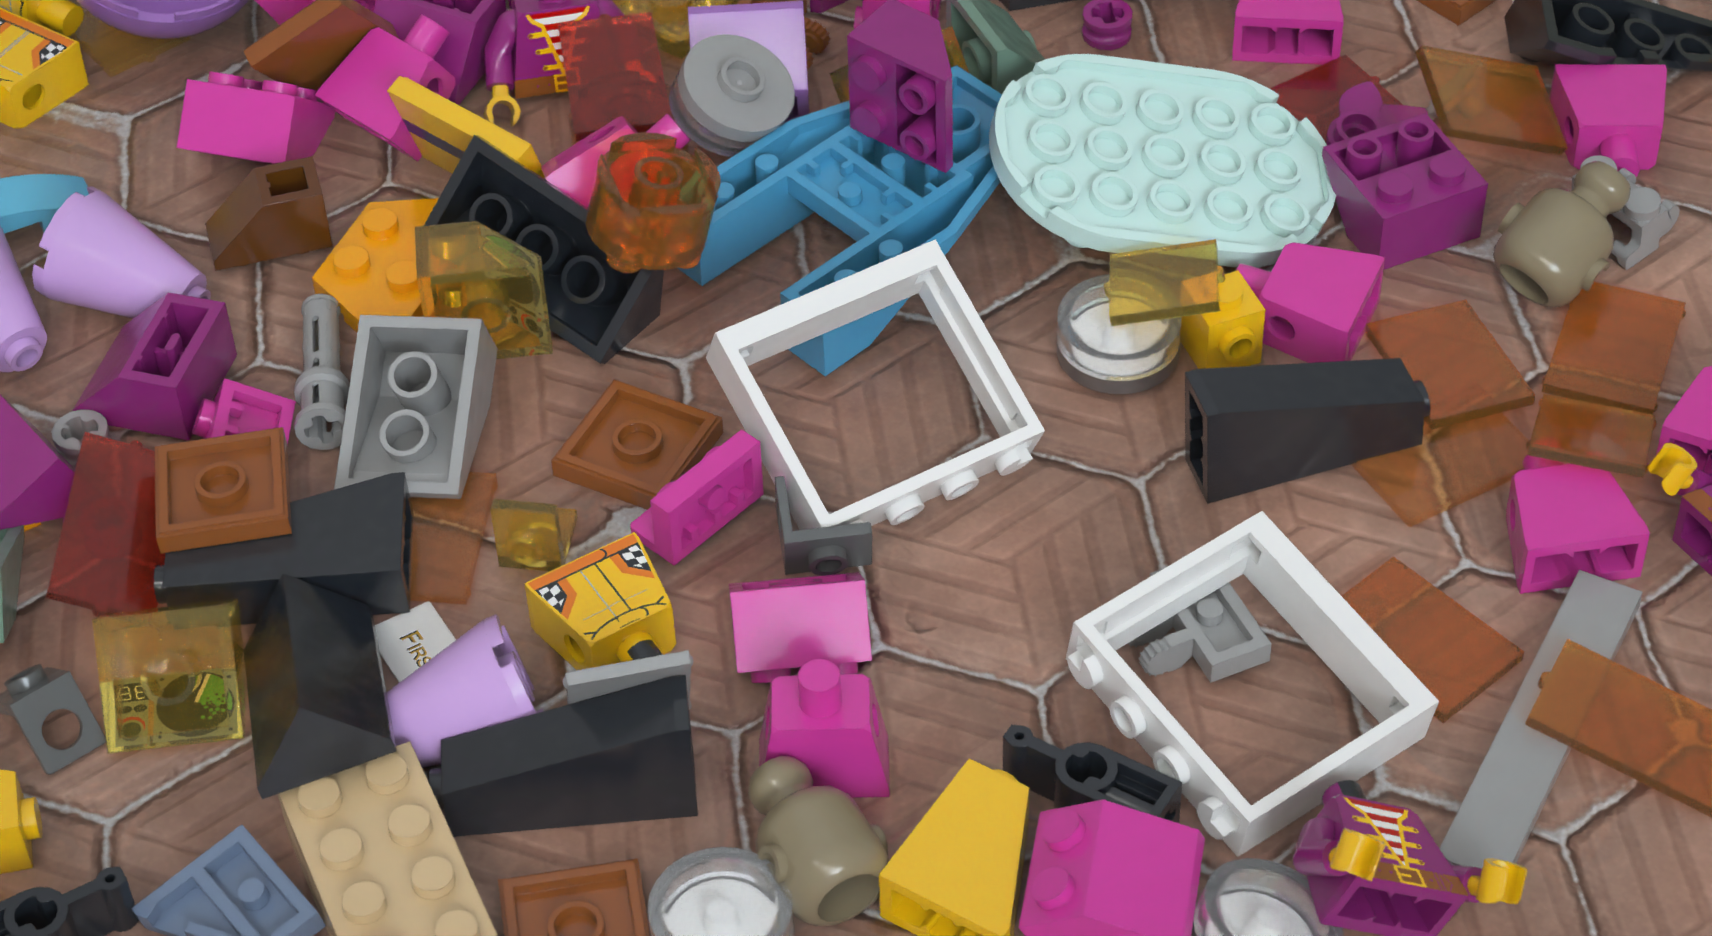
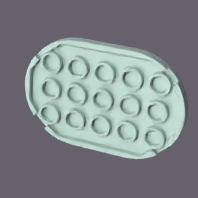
[989,54,1336,268]

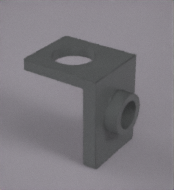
[775,476,873,575]
[0,664,107,775]

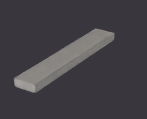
[1439,570,1643,869]

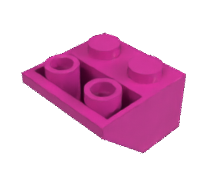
[177,72,335,164]

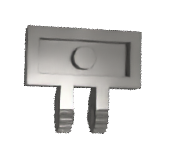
[1127,568,1272,683]

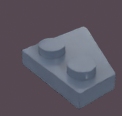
[131,824,326,936]

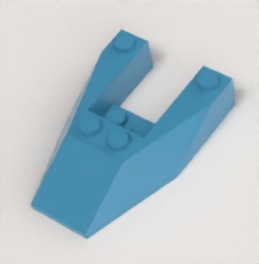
[658,66,1002,376]

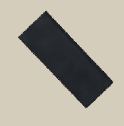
[417,135,665,364]
[244,574,397,799]

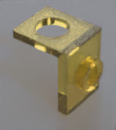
[490,499,578,572]

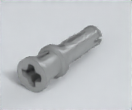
[294,293,350,450]

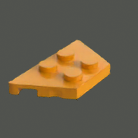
[312,198,461,333]

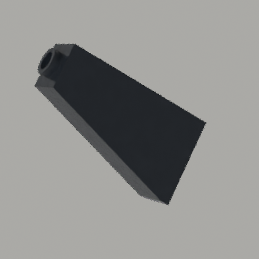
[1185,358,1431,504]
[154,472,414,630]
[429,675,698,837]

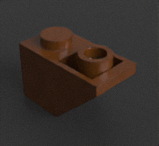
[205,156,333,271]

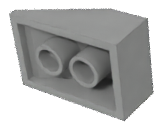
[334,315,498,499]

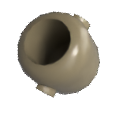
[1493,161,1631,307]
[748,756,889,926]

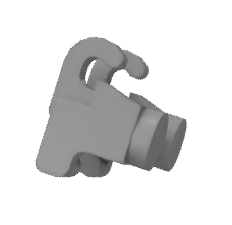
[1572,155,1680,270]

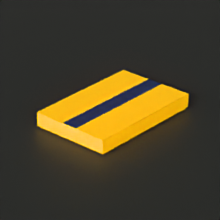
[387,76,547,181]

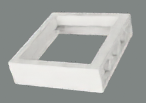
[706,239,1045,530]
[1065,511,1439,857]

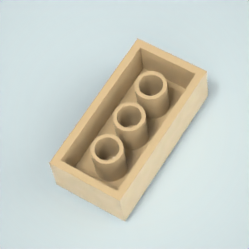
[278,741,498,936]

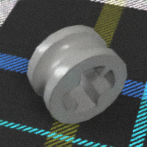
[51,409,114,471]

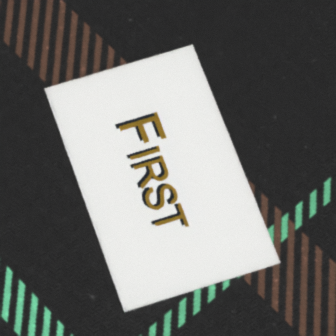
[375,601,456,683]

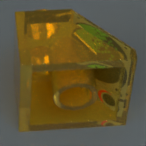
[415,221,553,359]
[92,599,245,754]

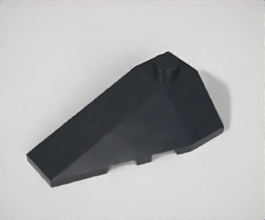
[1504,0,1712,72]

